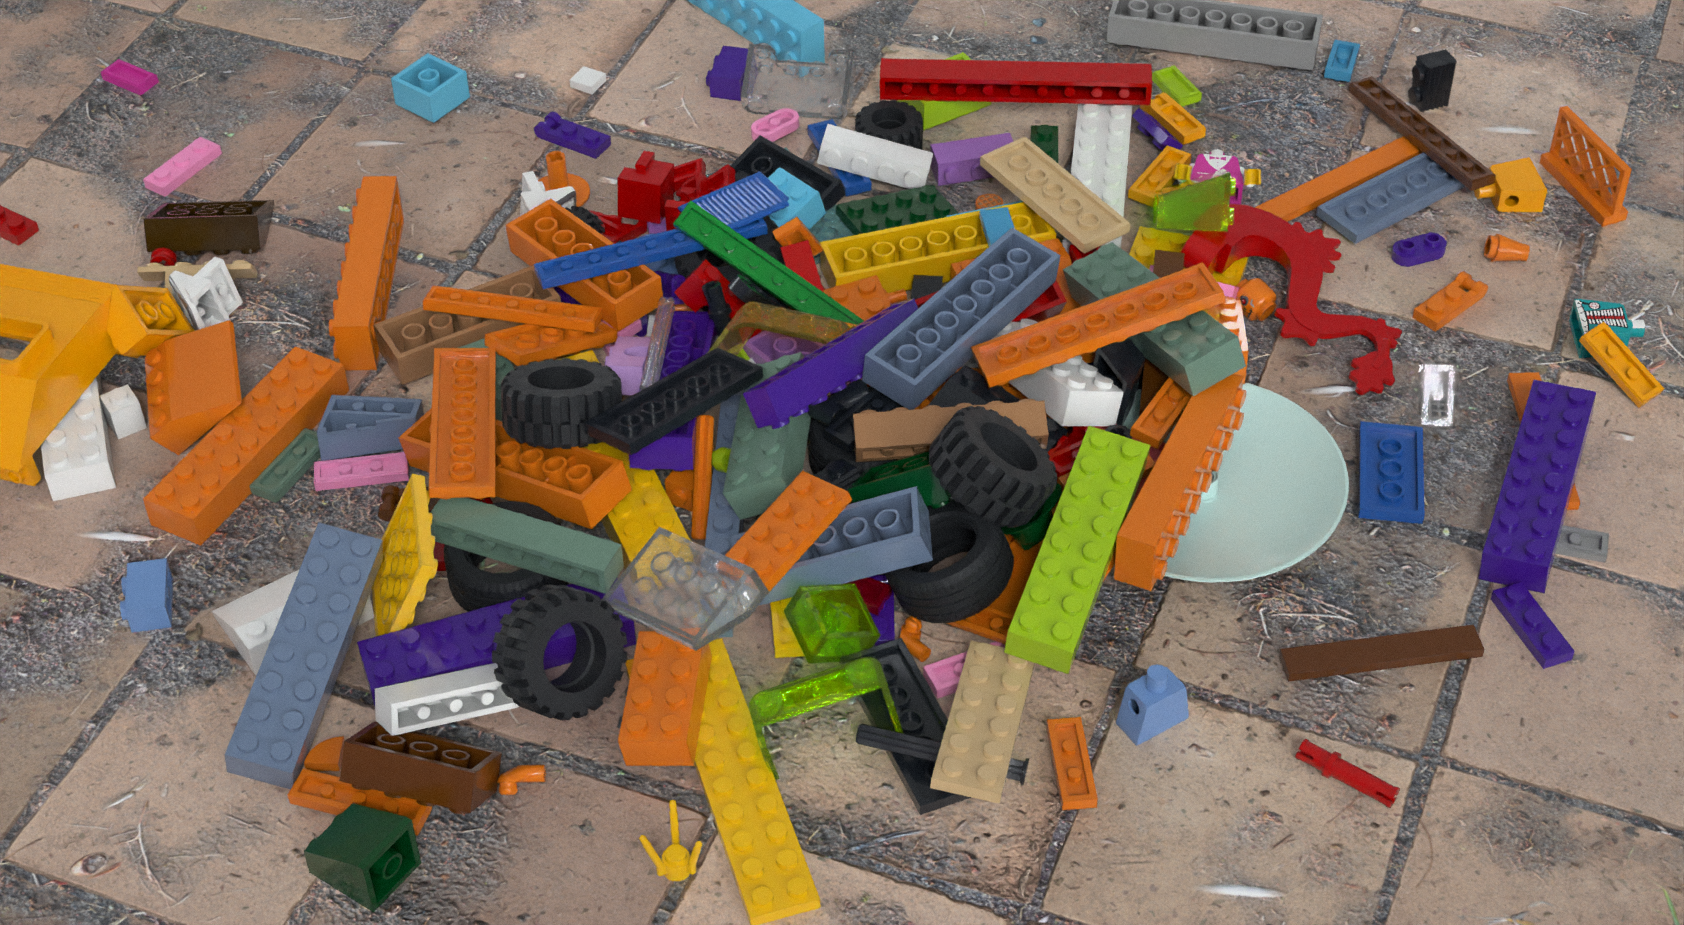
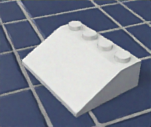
[212,570,374,676]

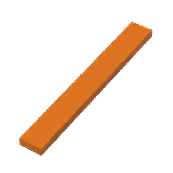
[1255,136,1423,222]

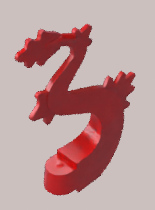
[1181,203,1402,395]

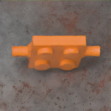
[824,275,907,321]

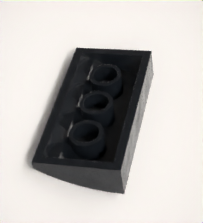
[730,135,846,211]

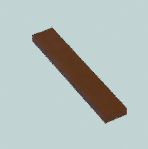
[1279,624,1485,682]

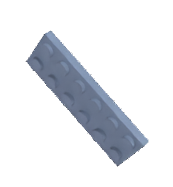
[1316,152,1465,244]

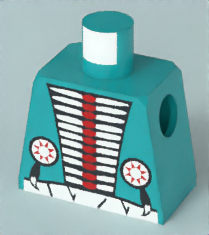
[1569,299,1645,358]

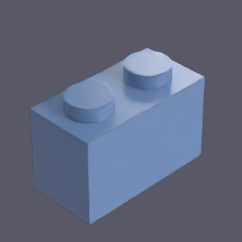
[120,558,173,632]

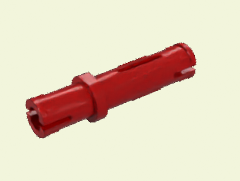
[1295,739,1400,808]

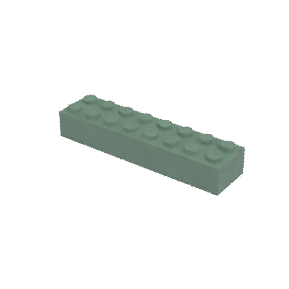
[1063,242,1246,396]

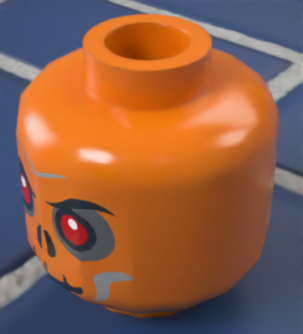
[1236,278,1277,321]

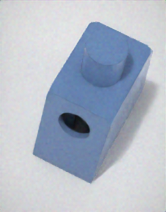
[1116,664,1189,746]

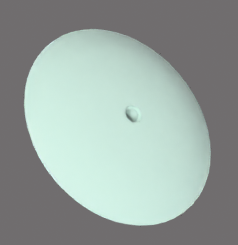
[1123,383,1349,583]

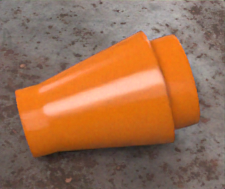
[1484,234,1530,262]

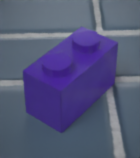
[706,45,755,101]

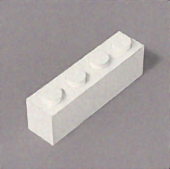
[817,124,933,189]
[375,663,519,736]

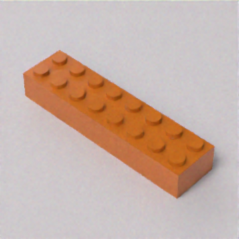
[329,176,404,371]
[143,346,349,546]
[1114,373,1246,591]
[398,408,632,529]

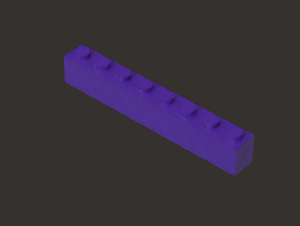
[743,298,918,429]

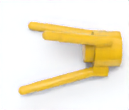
[639,800,702,881]

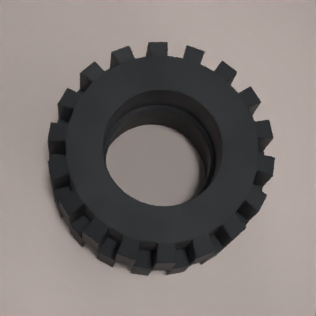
[855,100,923,150]

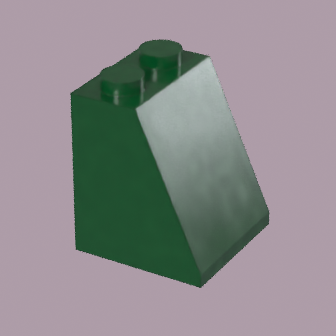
[304,803,421,913]

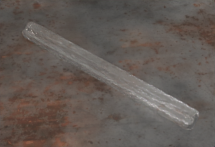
[639,297,675,391]

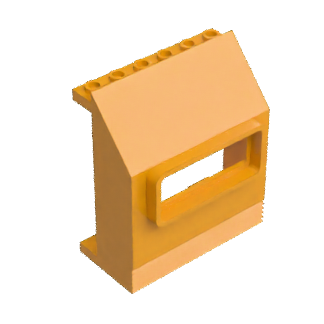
[0,264,140,486]

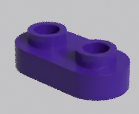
[1391,232,1447,267]

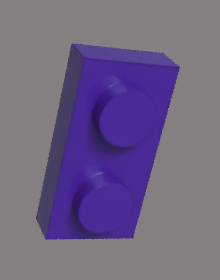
[1132,108,1183,151]

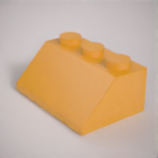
[107,285,194,356]

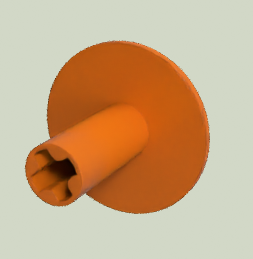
[538,151,590,207]

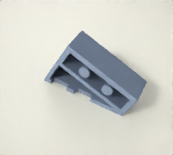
[317,395,424,461]

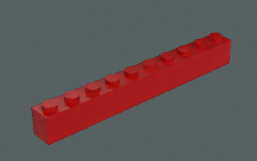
[880,58,1152,105]

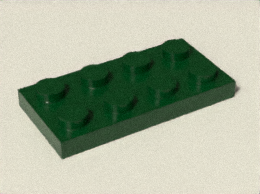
[835,185,958,235]

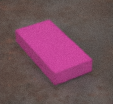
[101,59,159,96]

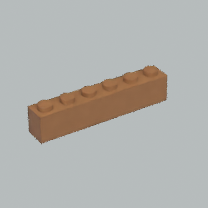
[853,399,1049,462]

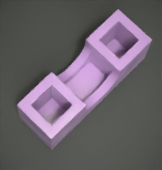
[605,336,652,395]

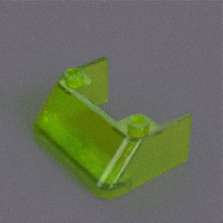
[749,656,903,780]

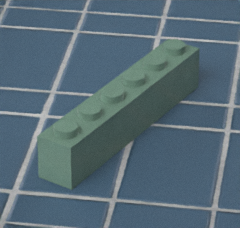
[430,498,624,594]

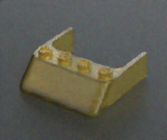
[707,302,858,395]

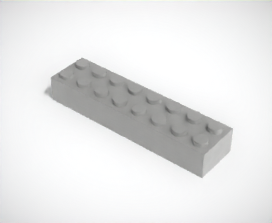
[1107,0,1323,70]

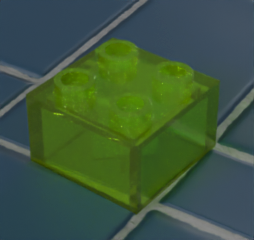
[784,584,881,664]

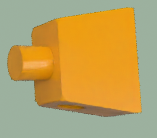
[1474,157,1547,212]

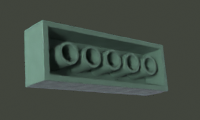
[723,352,811,520]

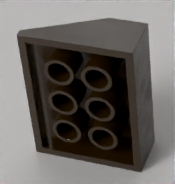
[143,200,274,255]

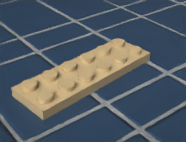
[980,137,1130,253]
[930,640,1035,804]

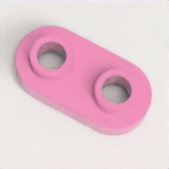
[751,108,799,142]

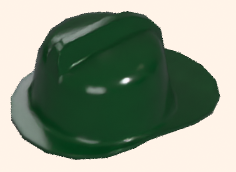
[1001,483,1062,550]

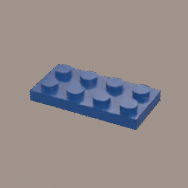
[1358,421,1425,524]

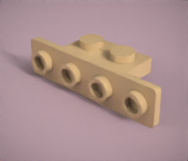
[137,260,257,302]

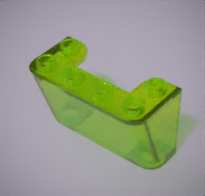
[1152,169,1236,232]

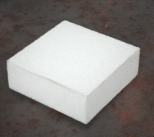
[569,66,606,95]

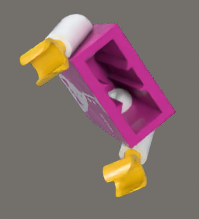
[1173,149,1261,204]

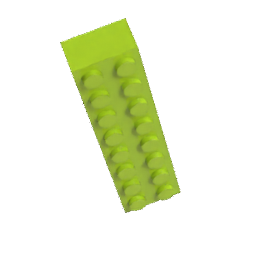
[1004,426,1151,674]

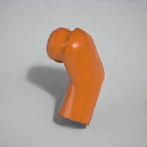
[899,616,931,662]
[497,765,546,795]

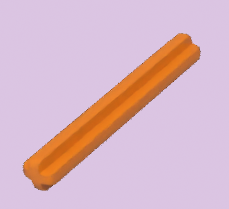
[691,415,714,540]

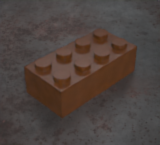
[339,722,502,814]

